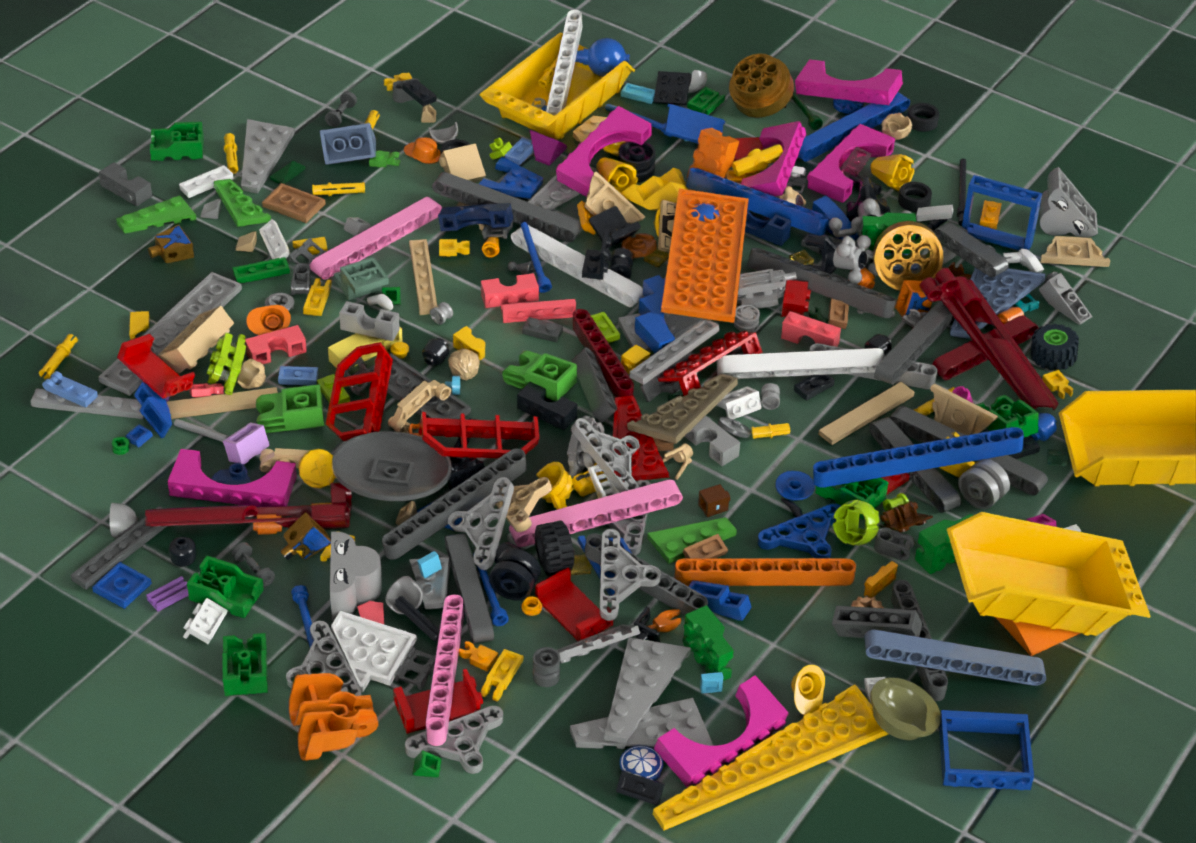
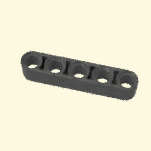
[934,222,1009,278]
[571,347,617,422]

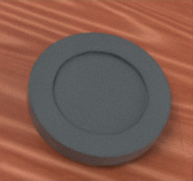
[718,417,751,438]

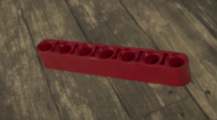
[573,309,634,397]
[932,315,1038,381]

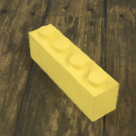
[328,326,403,368]

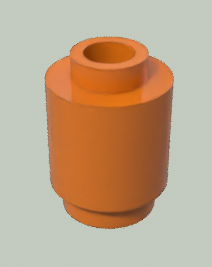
[997,307,1024,325]
[253,514,282,535]

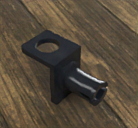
[634,606,660,642]

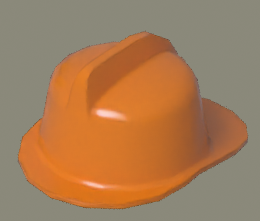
[404,137,441,164]
[246,305,291,335]

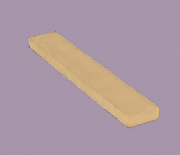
[409,239,437,315]
[819,382,914,445]
[167,387,278,419]

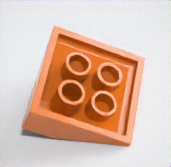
[996,617,1080,656]

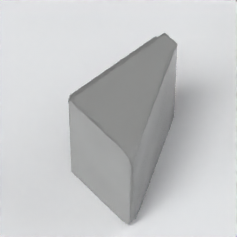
[200,199,222,219]
[344,217,371,236]

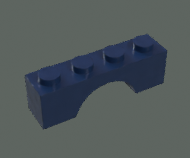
[438,203,513,231]
[745,208,791,246]

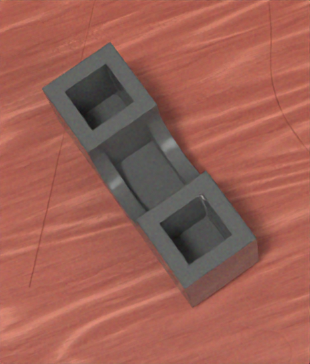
[99,162,152,206]

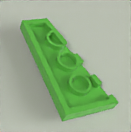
[213,179,271,227]
[116,196,196,233]
[647,517,737,564]

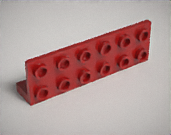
[658,331,763,396]

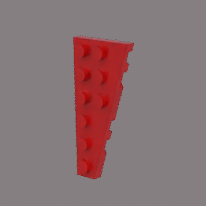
[613,395,670,482]

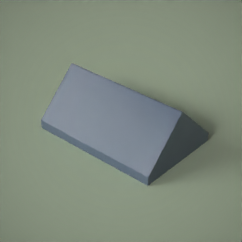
[320,123,376,165]

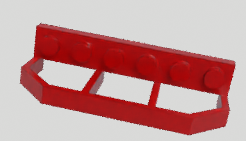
[325,342,393,442]
[418,412,540,458]

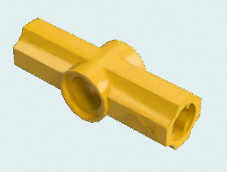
[732,144,783,176]

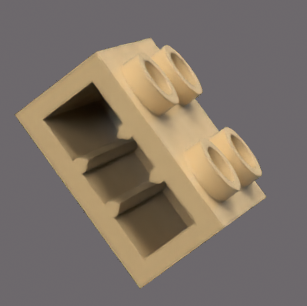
[439,144,486,183]

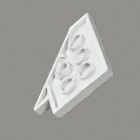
[331,611,417,693]

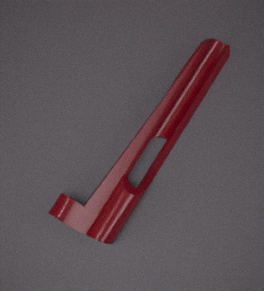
[919,268,1059,411]
[145,482,352,529]

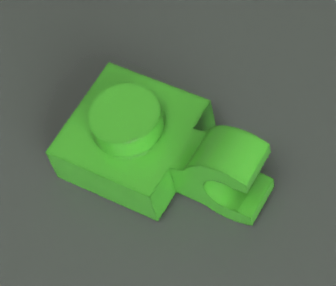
[369,150,401,168]

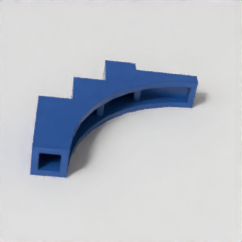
[635,275,675,354]

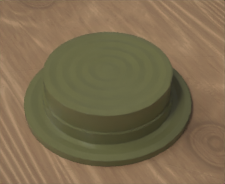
[870,678,941,740]

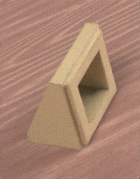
[235,231,257,252]

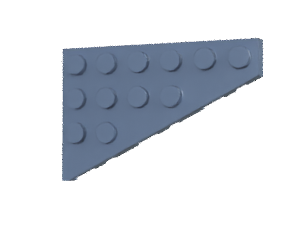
[950,267,1045,338]

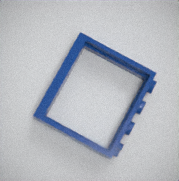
[962,175,1042,251]
[939,710,1034,790]

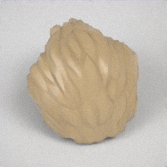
[237,359,266,390]

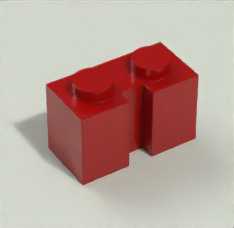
[782,280,811,317]

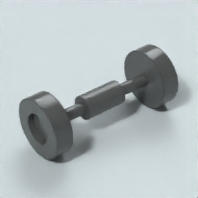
[325,91,357,127]
[232,542,275,588]

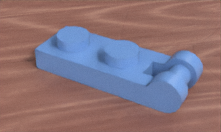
[42,371,98,408]

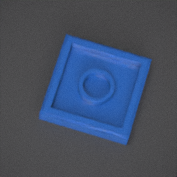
[92,562,152,609]

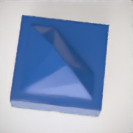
[125,424,153,448]

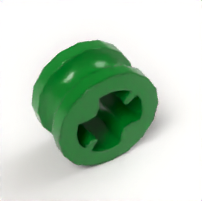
[112,437,130,455]

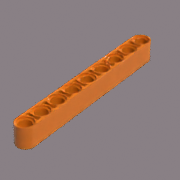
[674,558,856,586]

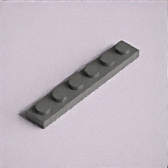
[71,506,167,590]

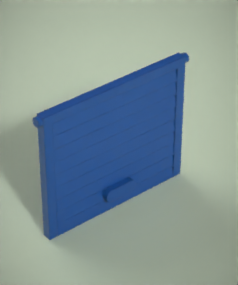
[665,104,726,144]

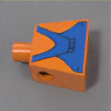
[895,280,932,317]

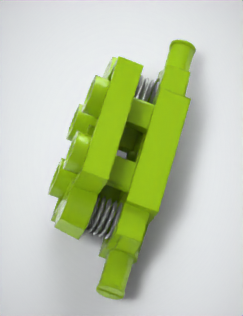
[206,333,246,395]

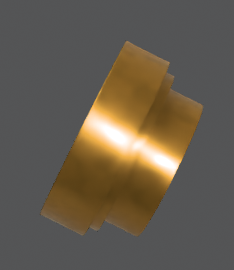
[729,53,794,118]
[873,221,943,291]

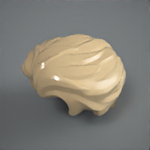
[881,113,912,140]
[448,349,480,381]

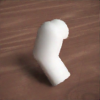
[367,294,393,311]

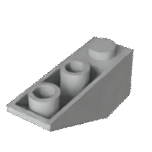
[1038,273,1093,325]

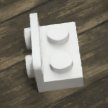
[717,386,761,419]
[183,598,228,644]

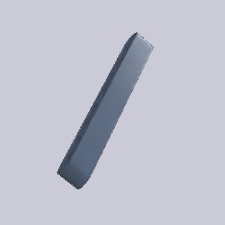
[864,630,1046,686]

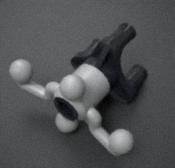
[828,177,911,237]
[805,234,878,284]

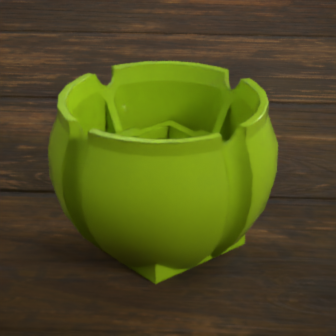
[833,500,880,546]

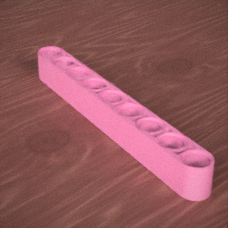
[310,197,442,280]
[509,480,683,547]
[426,594,464,746]

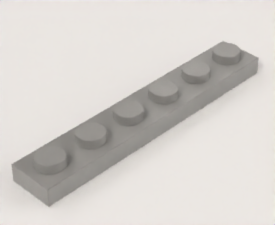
[629,319,719,385]
[31,388,144,419]

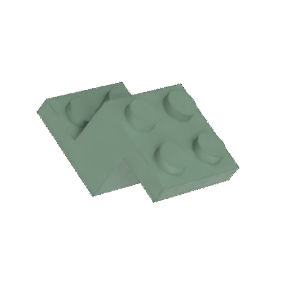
[334,257,389,300]

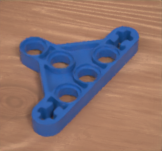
[758,504,841,558]

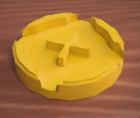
[298,449,336,488]

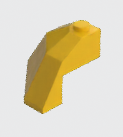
[620,168,688,211]

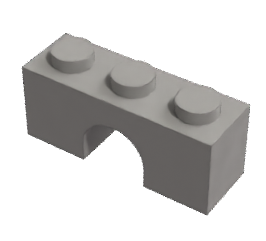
[339,301,400,341]
[684,416,740,466]

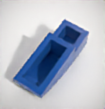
[812,196,859,241]
[134,382,172,438]
[688,580,752,621]

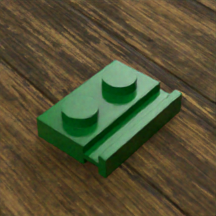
[687,87,725,115]

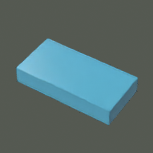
[621,83,655,104]

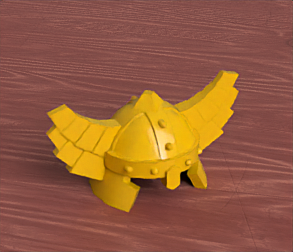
[536,462,574,510]

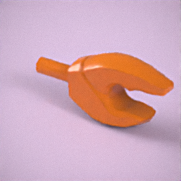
[647,609,681,632]

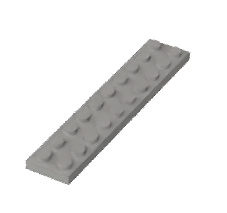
[98,272,242,396]

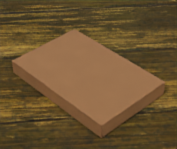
[262,183,325,223]

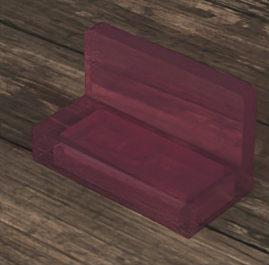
[841,146,871,177]

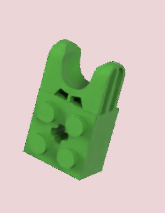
[502,350,577,401]
[256,384,324,433]

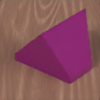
[530,130,567,166]

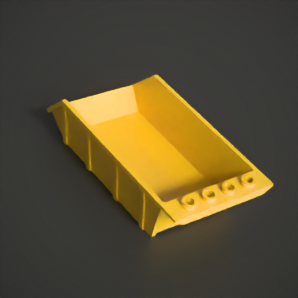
[480,32,635,140]
[1059,390,1196,486]
[947,512,1151,636]

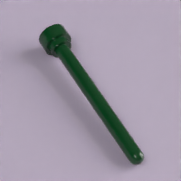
[791,91,823,130]

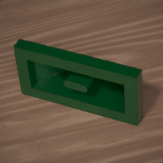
[270,160,306,184]

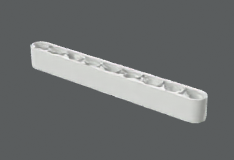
[546,10,583,116]
[511,225,645,307]
[717,348,884,379]

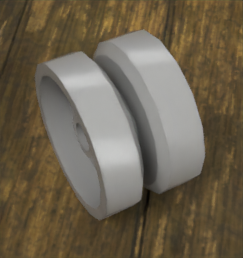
[958,459,1010,510]

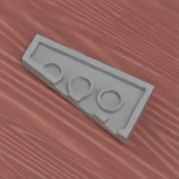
[528,175,580,211]
[557,624,640,664]

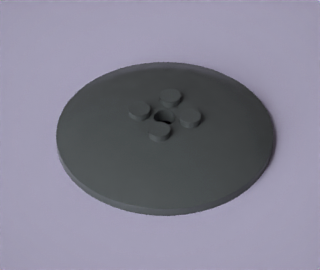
[332,431,452,501]

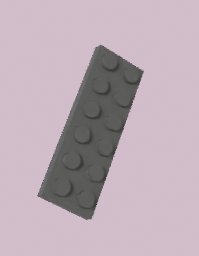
[368,353,471,419]

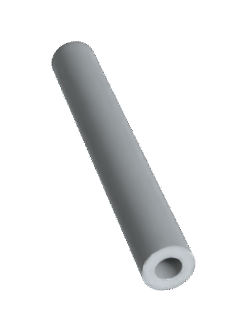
[174,419,228,442]

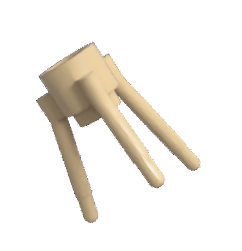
[663,443,693,480]

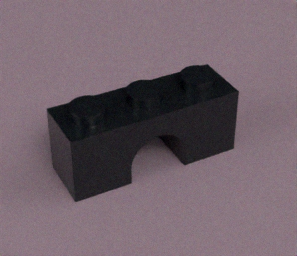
[517,382,578,431]

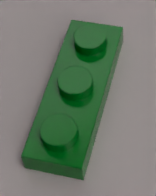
[232,257,290,284]

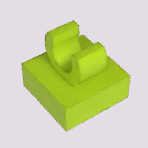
[489,137,512,160]

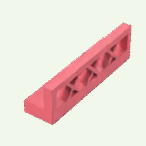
[501,299,576,323]

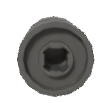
[533,647,560,687]

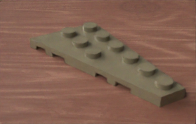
[627,374,738,444]

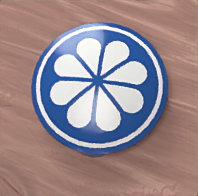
[620,746,663,780]

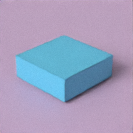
[417,551,442,578]
[700,672,723,694]

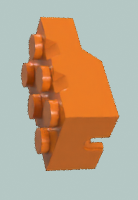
[687,128,739,178]

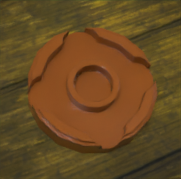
[621,233,657,258]

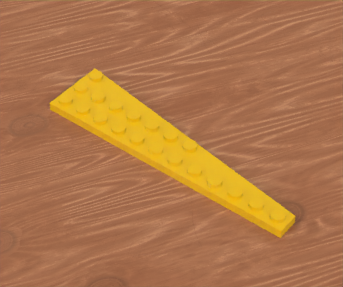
[653,684,888,831]

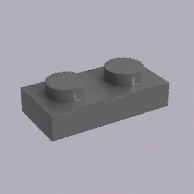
[522,317,563,343]

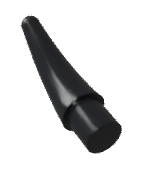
[781,498,803,517]

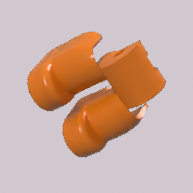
[289,673,378,761]

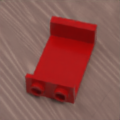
[117,334,195,399]
[535,567,613,641]
[393,669,483,734]

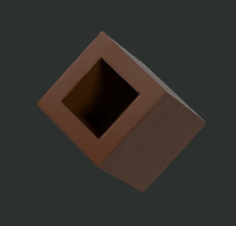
[698,484,730,517]

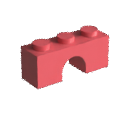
[481,273,539,308]
[781,311,841,347]
[245,325,307,364]

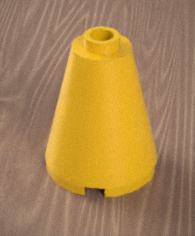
[596,157,638,193]

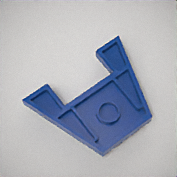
[479,157,543,199]

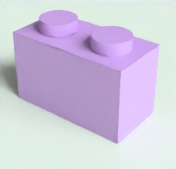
[223,422,270,464]

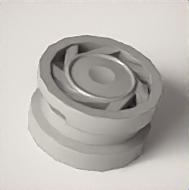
[734,304,760,332]

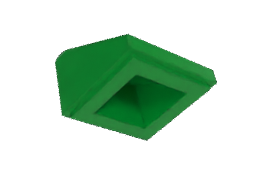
[382,287,401,305]
[412,750,442,777]

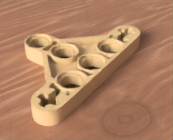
[495,477,552,532]

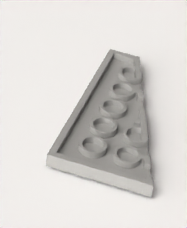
[604,637,691,744]
[570,698,714,749]

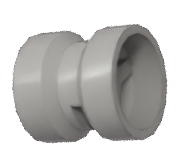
[761,383,780,410]

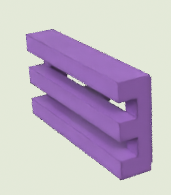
[146,576,188,612]

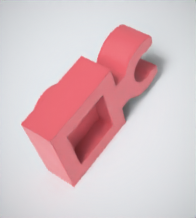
[189,383,224,398]

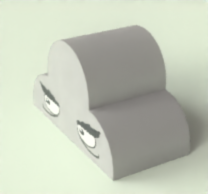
[1039,167,1098,238]
[330,532,382,621]

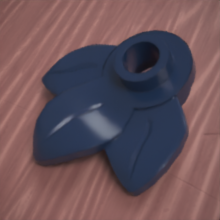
[211,463,251,485]

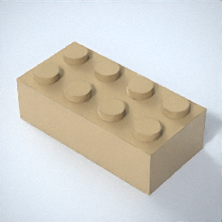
[157,306,234,374]

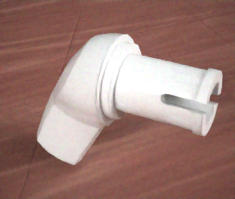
[1003,249,1044,273]

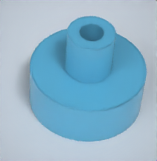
[445,376,460,395]

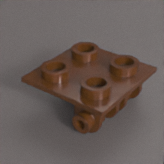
[880,501,933,533]

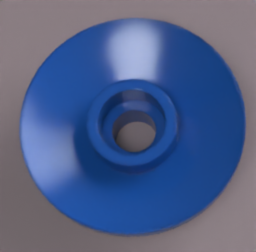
[775,471,815,500]

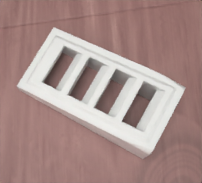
[588,465,620,499]

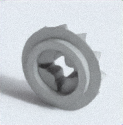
[265,293,294,311]

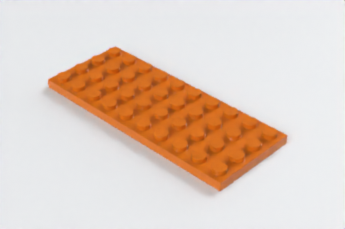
[661,188,749,323]

